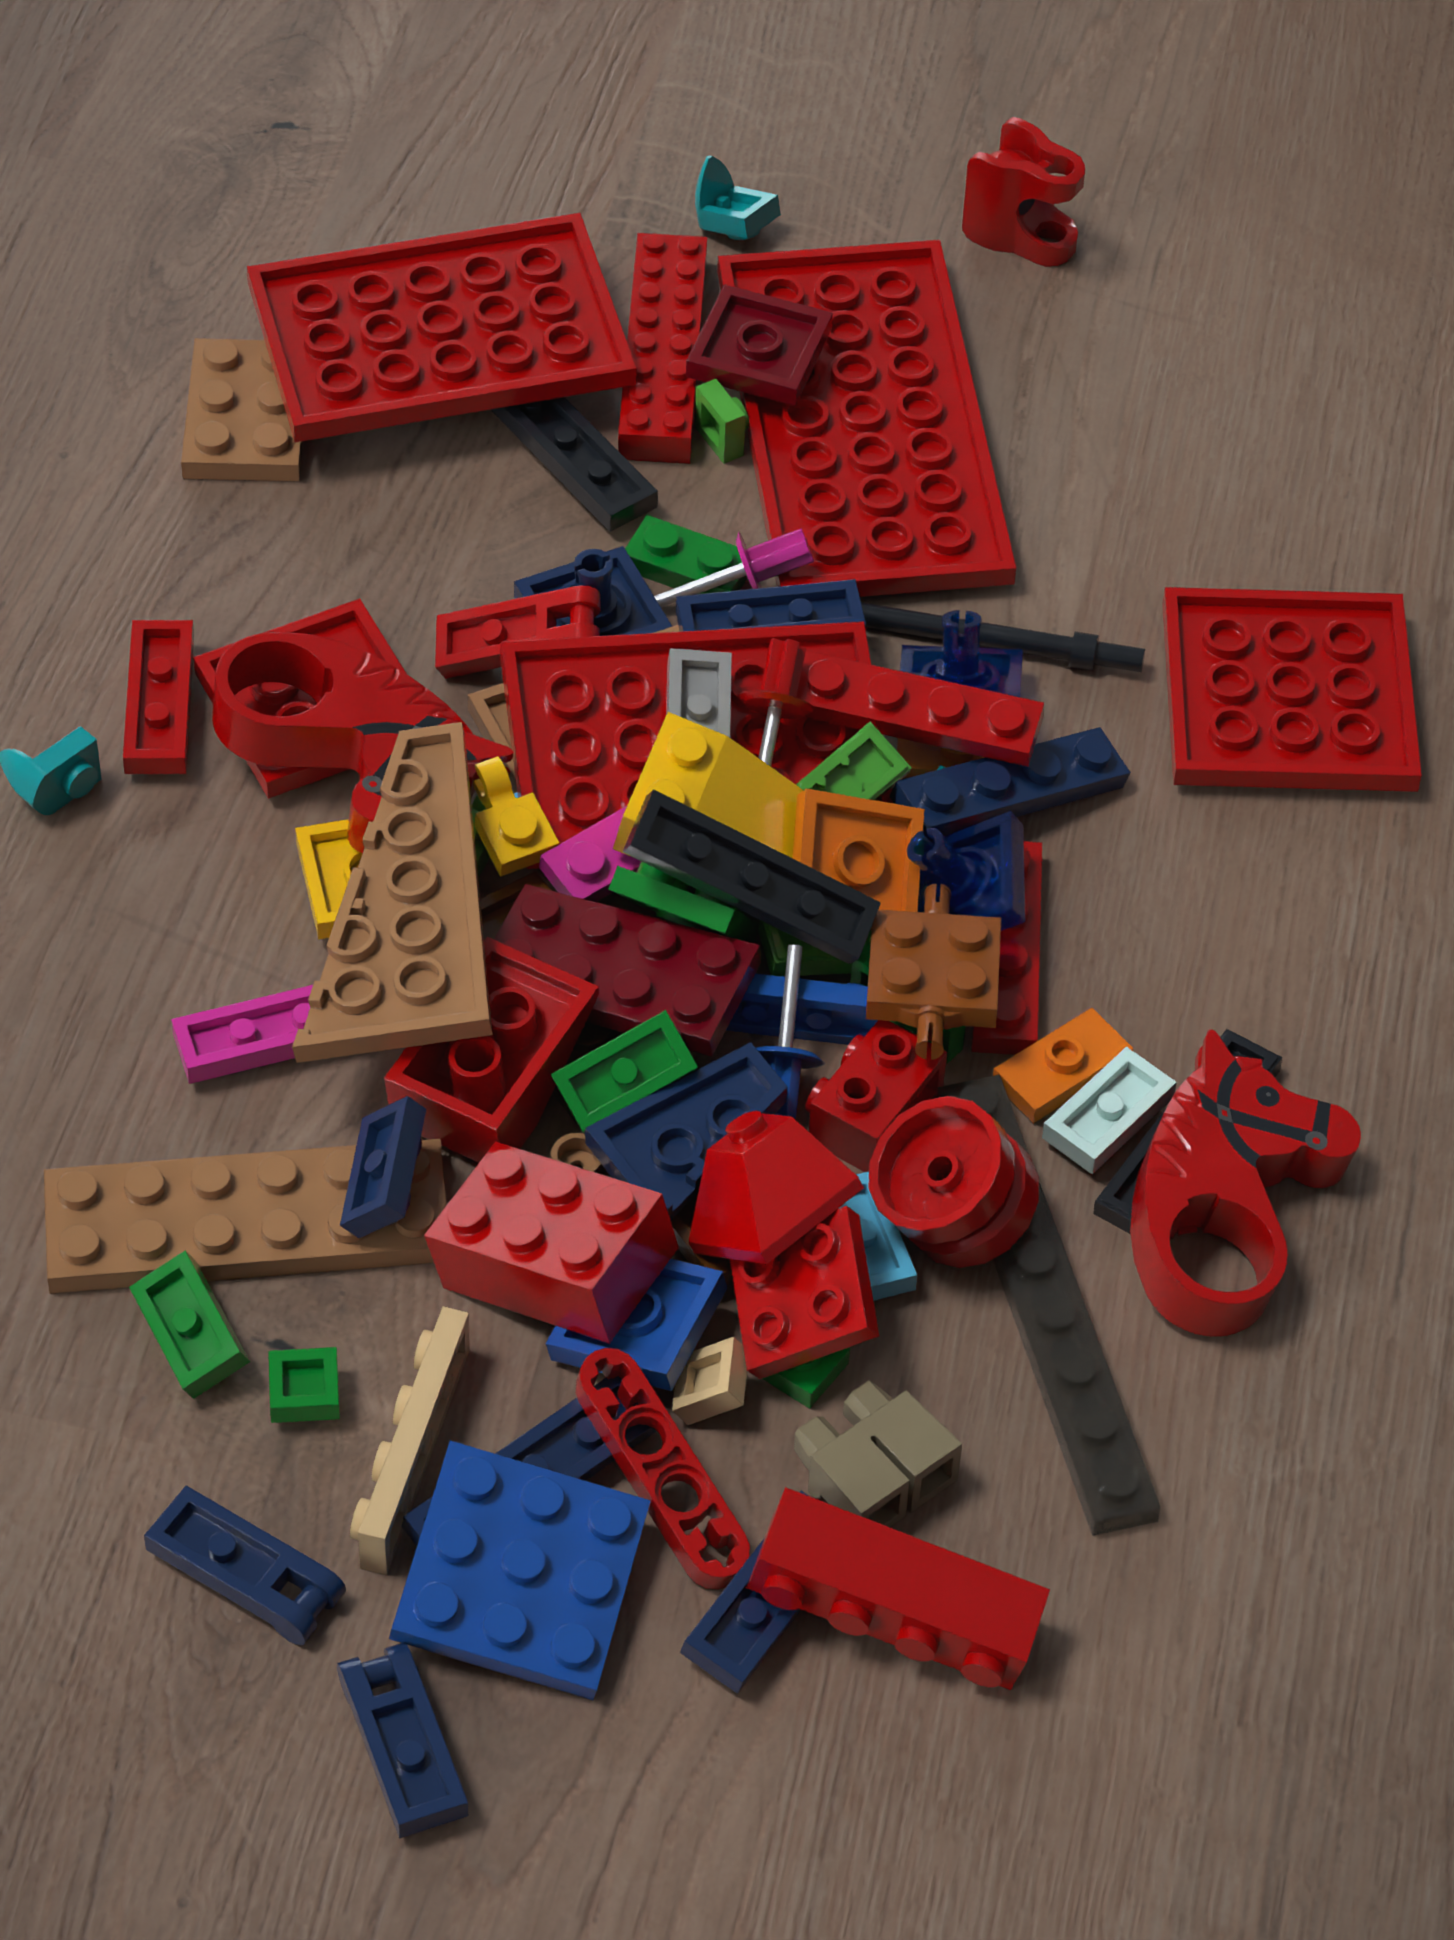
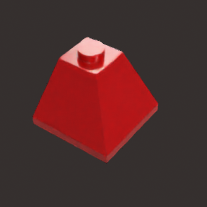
[688,1111,864,1264]

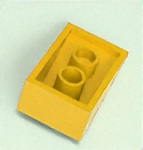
[613,712,803,858]

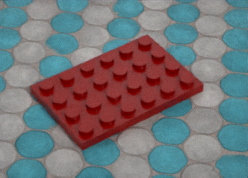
[247,212,637,443]
[500,621,894,869]

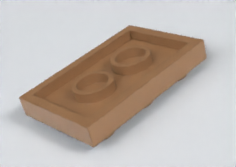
[181,338,303,482]

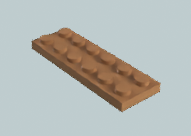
[44,1139,447,1294]

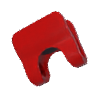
[962,117,1086,267]

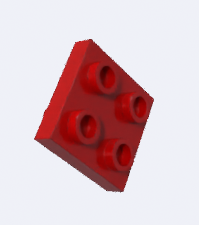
[730,1206,879,1379]

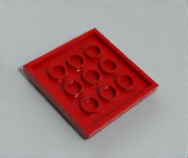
[1162,587,1422,792]

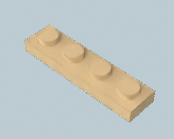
[350,1306,470,1575]

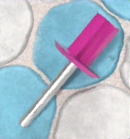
[654,528,814,608]

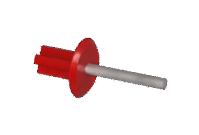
[738,638,815,767]

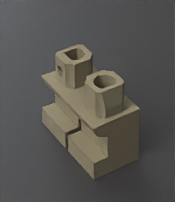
[794,1380,962,1527]

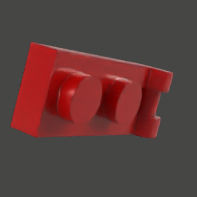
[435,585,601,679]

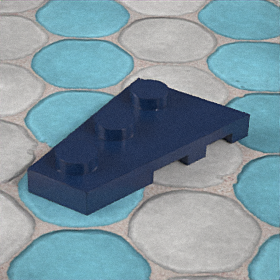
[585,1042,787,1221]

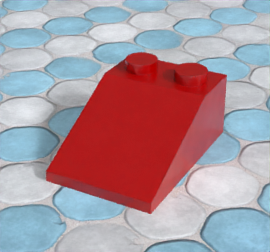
[384,937,599,1163]

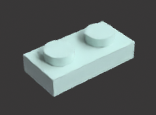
[1042,1047,1177,1174]

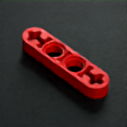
[575,1348,750,1590]

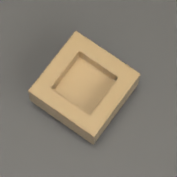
[672,1337,747,1425]

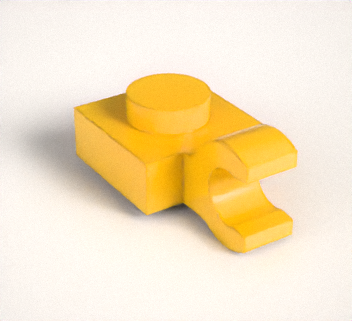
[473,756,559,877]

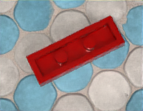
[123,620,194,774]

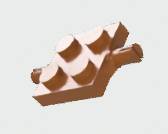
[866,884,1001,1060]

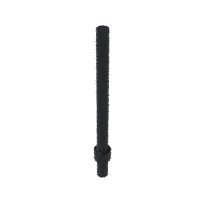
[861,602,1146,672]

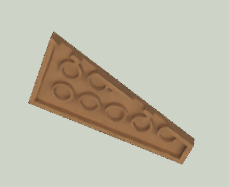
[292,722,493,1063]

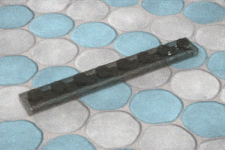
[937,1075,1161,1536]

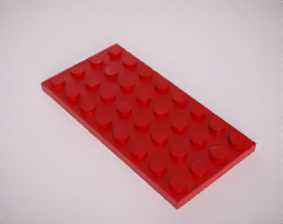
[717,240,1016,597]

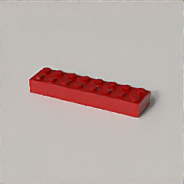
[618,233,707,464]

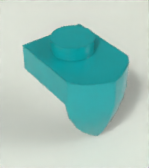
[695,155,781,240]
[0,726,102,815]

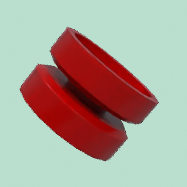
[868,1096,1039,1268]

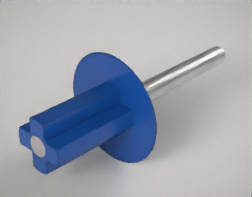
[756,945,825,1120]

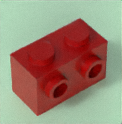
[805,1020,947,1172]

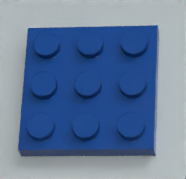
[389,1440,651,1700]

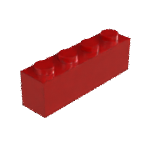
[746,1487,1050,1691]

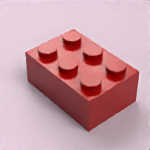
[424,1141,679,1344]

